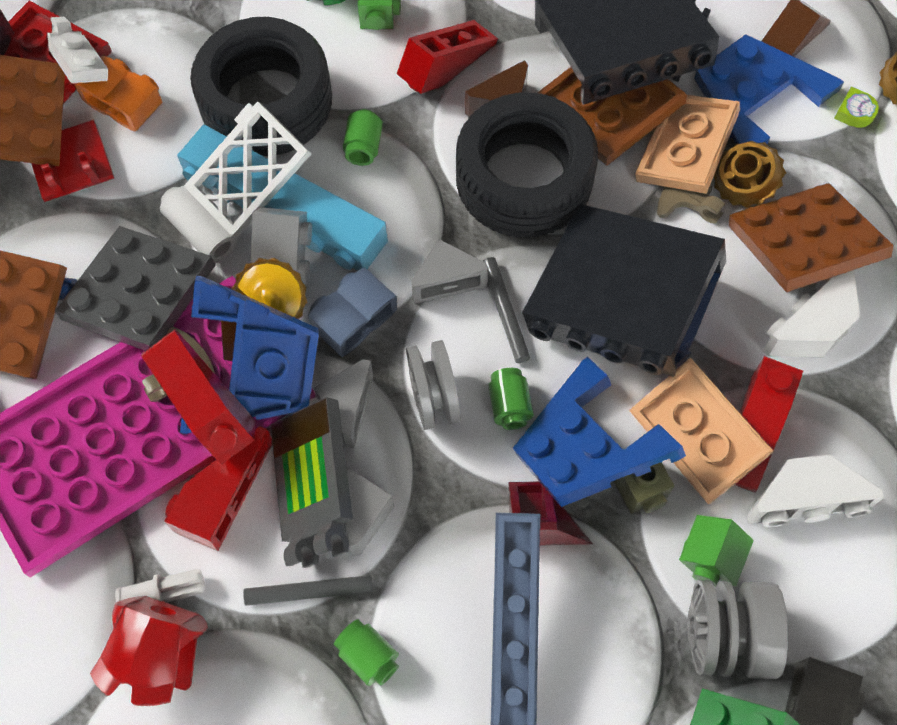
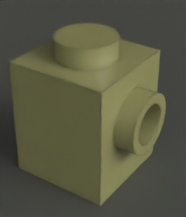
[614,462,675,514]

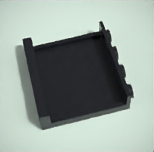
[535,0,720,105]
[522,204,726,377]

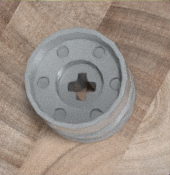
[688,580,788,679]

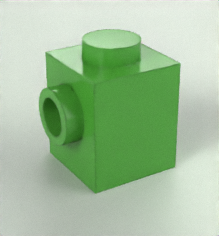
[357,0,401,30]
[679,515,754,587]

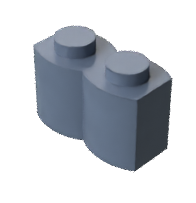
[308,267,397,357]

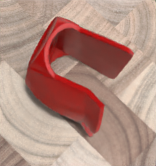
[90,596,208,707]

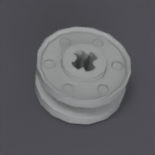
[406,340,461,430]

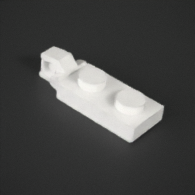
[47,17,108,84]

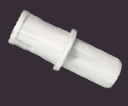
[115,569,205,603]

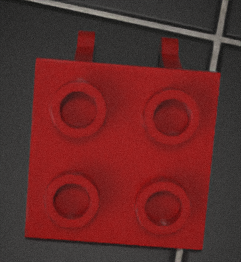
[31,119,115,202]

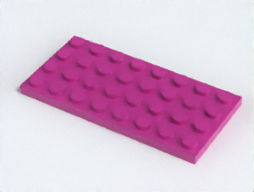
[0,275,316,578]

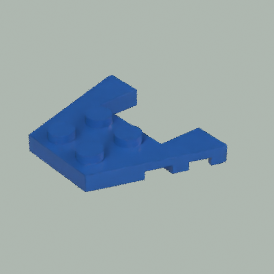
[694,34,844,144]
[180,276,319,434]
[513,356,686,507]

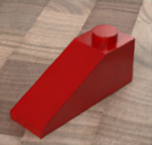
[396,20,498,94]
[141,329,256,465]
[735,356,803,493]
[164,426,272,551]

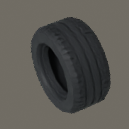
[190,17,332,156]
[456,92,598,238]

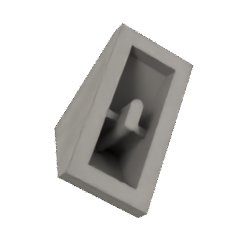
[411,239,488,305]
[314,359,374,448]
[345,466,394,556]

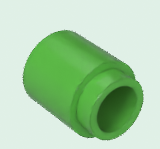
[343,109,383,166]
[488,367,534,430]
[334,619,399,686]

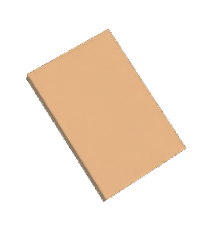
[635,95,740,194]
[629,358,775,504]

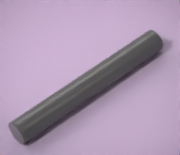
[483,257,530,363]
[243,575,373,606]

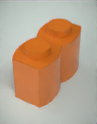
[74,56,163,132]

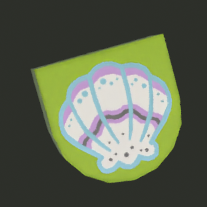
[834,86,879,128]

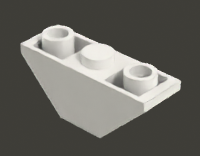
[762,270,860,358]
[747,454,884,527]

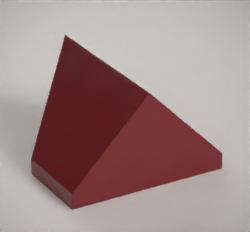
[508,481,593,545]

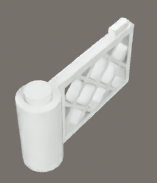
[160,102,312,263]

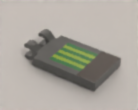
[271,397,353,568]

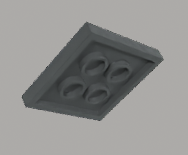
[55,226,216,351]

